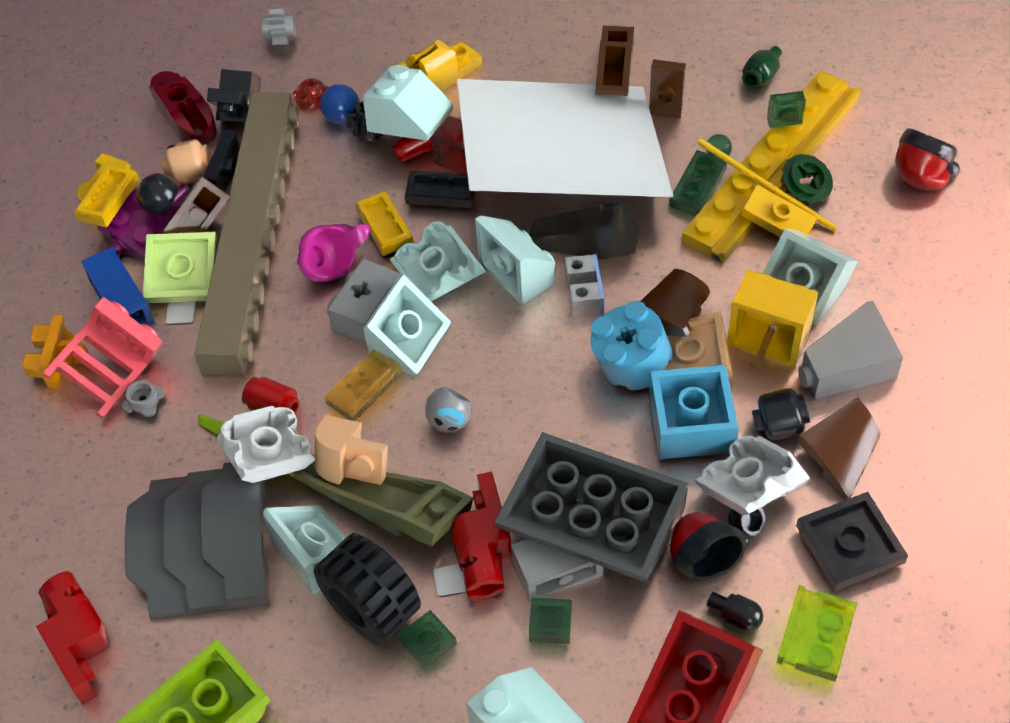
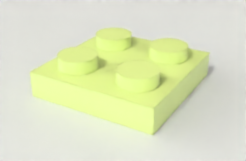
[143,232,218,303]

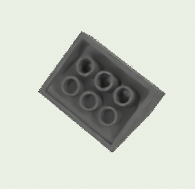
[494,432,688,582]

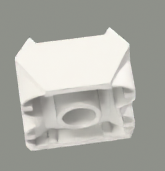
[216,406,316,483]
[695,436,810,516]

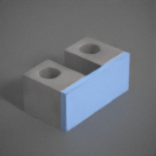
[565,254,604,317]

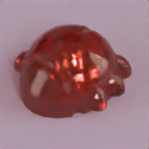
[293,78,329,111]

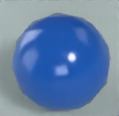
[320,84,360,125]

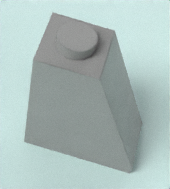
[798,300,903,400]

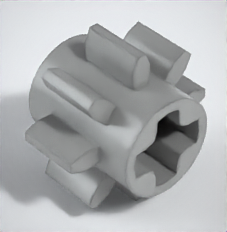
[261,8,296,46]

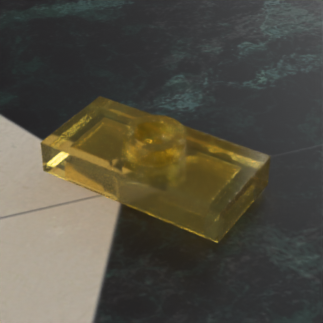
[325,350,402,421]

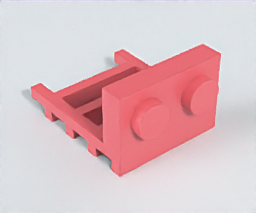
[42,297,163,419]

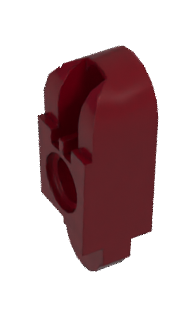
[149,71,217,145]

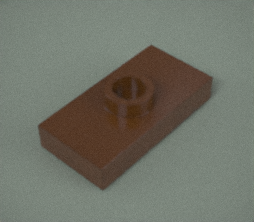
[649,59,686,119]

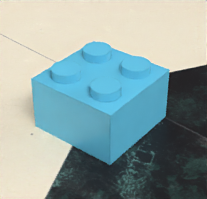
[649,365,738,460]

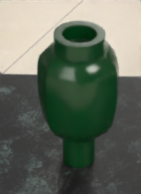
[742,46,782,88]

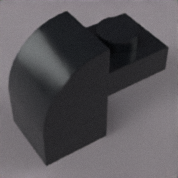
[207,69,261,123]

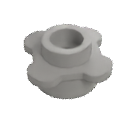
[122,380,165,417]

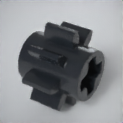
[348,101,383,141]

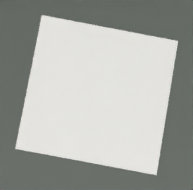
[457,79,674,197]

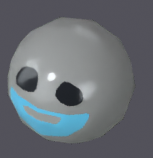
[425,387,472,433]

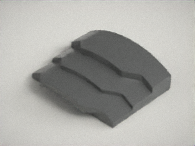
[125,462,270,620]

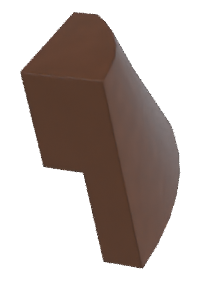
[640,269,710,337]
[798,397,881,500]

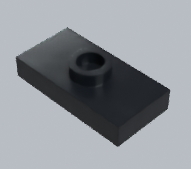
[204,130,240,192]
[405,171,475,208]

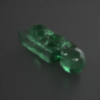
[669,134,732,216]

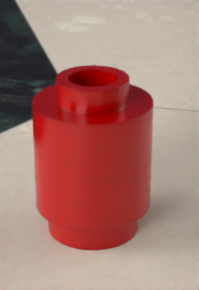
[242,377,300,415]

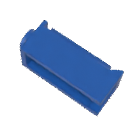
[81,247,155,326]

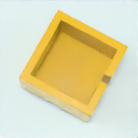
[727,269,818,369]

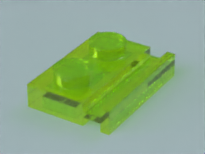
[776,585,857,682]

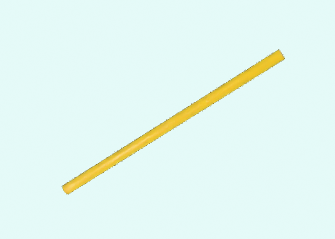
[697,138,838,232]

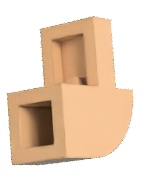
[314,415,388,485]

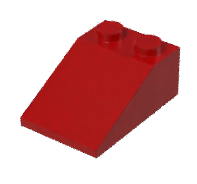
[627,610,764,723]

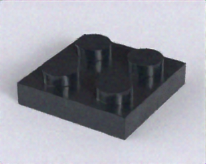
[796,491,908,591]

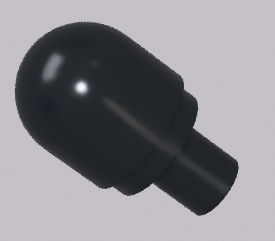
[707,591,764,632]

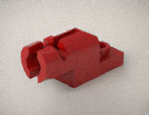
[452,471,512,601]
[36,571,107,705]

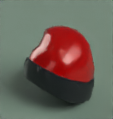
[895,128,960,191]
[670,512,751,580]

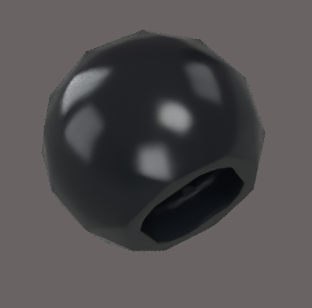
[137,173,179,217]

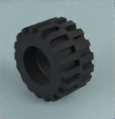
[313,533,421,643]

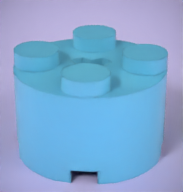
[590,301,673,390]

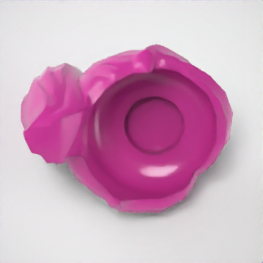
[297,223,370,282]

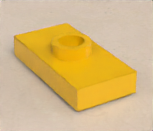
[74,164,139,228]
[740,185,817,237]
[355,191,414,256]

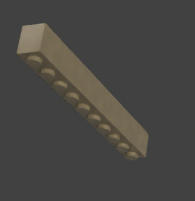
[194,92,299,376]

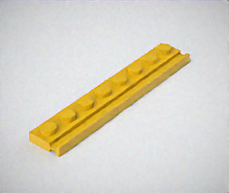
[681,70,861,263]

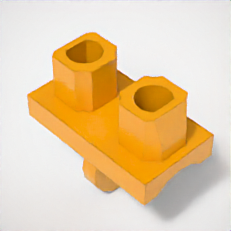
[22,315,88,388]

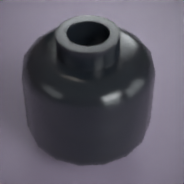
[752,388,811,441]

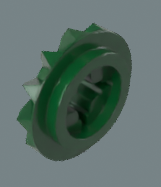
[780,154,833,206]

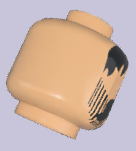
[161,139,212,185]

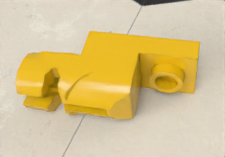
[395,39,482,92]

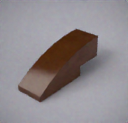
[595,25,634,96]

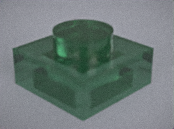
[767,91,806,128]
[529,597,572,644]
[398,610,457,669]

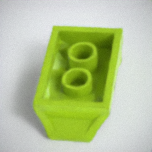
[116,639,271,723]

